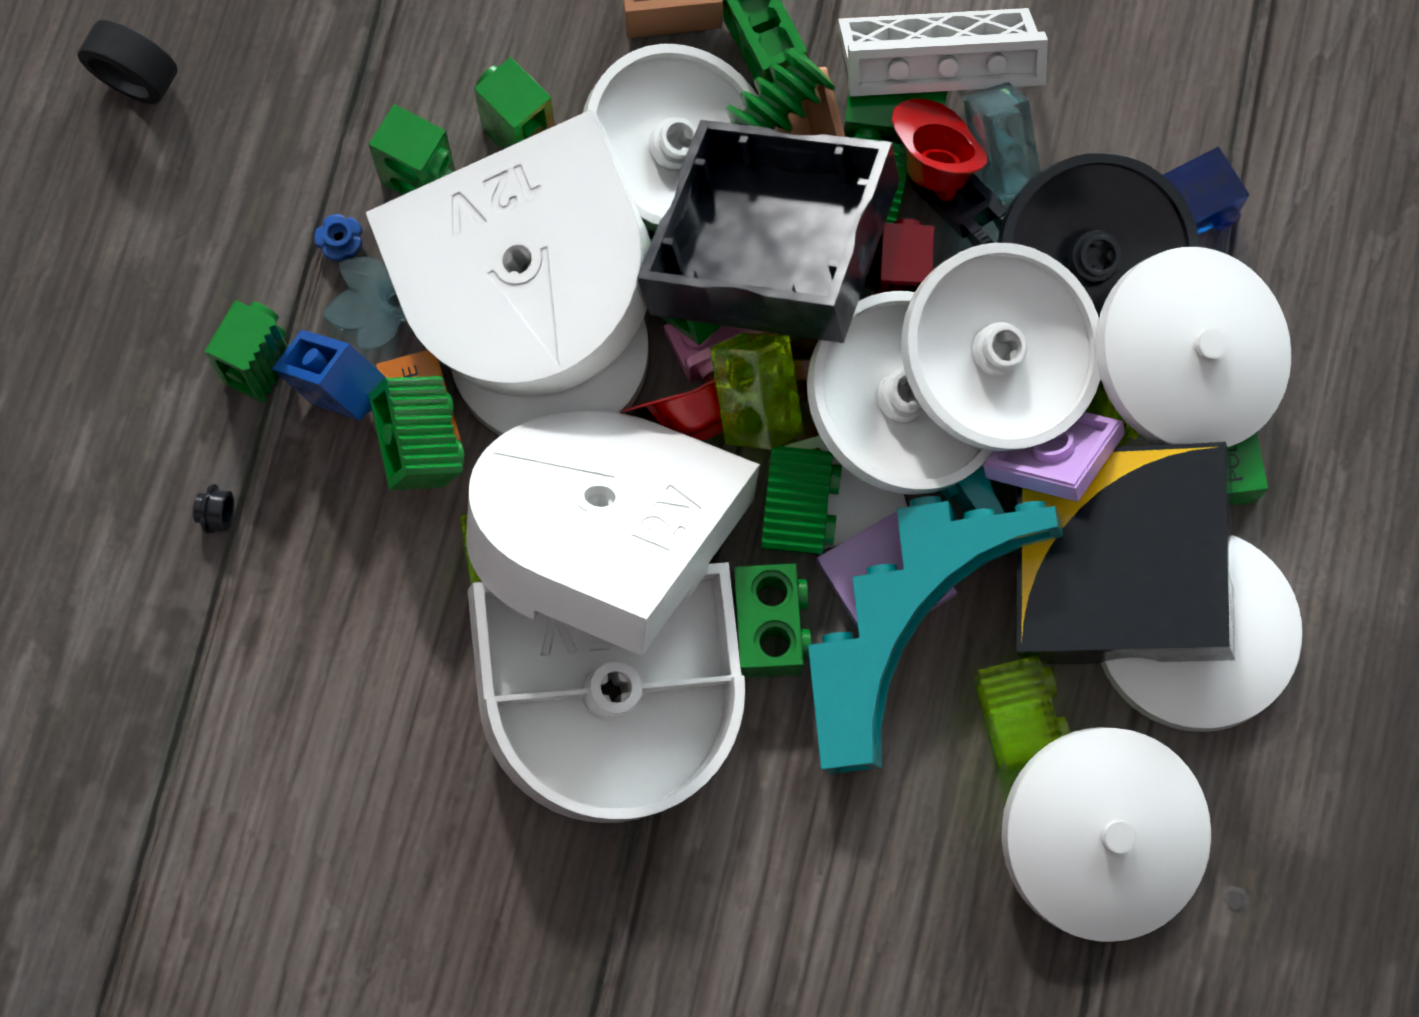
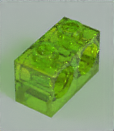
[710,333,804,450]

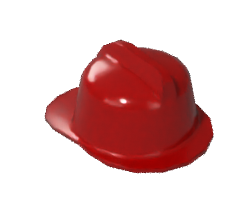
[891,98,988,201]
[620,369,736,441]

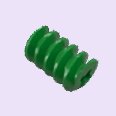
[725,49,836,133]

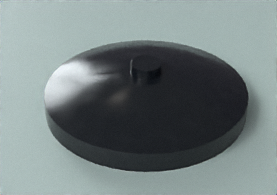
[997,152,1200,317]

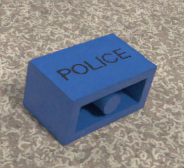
[272,329,387,421]

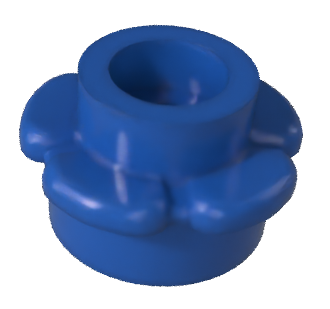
[314,214,363,261]

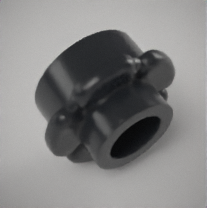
[193,484,235,534]

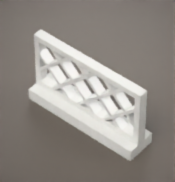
[838,8,1048,96]

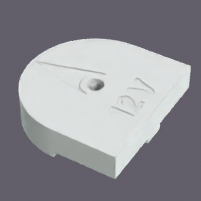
[366,109,651,397]
[466,411,760,656]
[468,562,745,823]

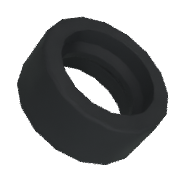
[77,20,178,104]

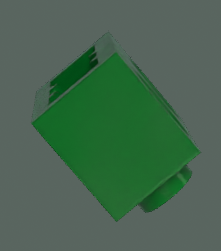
[722,0,808,83]
[368,104,455,195]
[733,563,811,678]

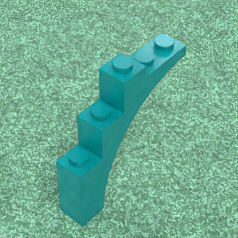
[808,496,1063,775]

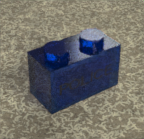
[1163,146,1250,238]

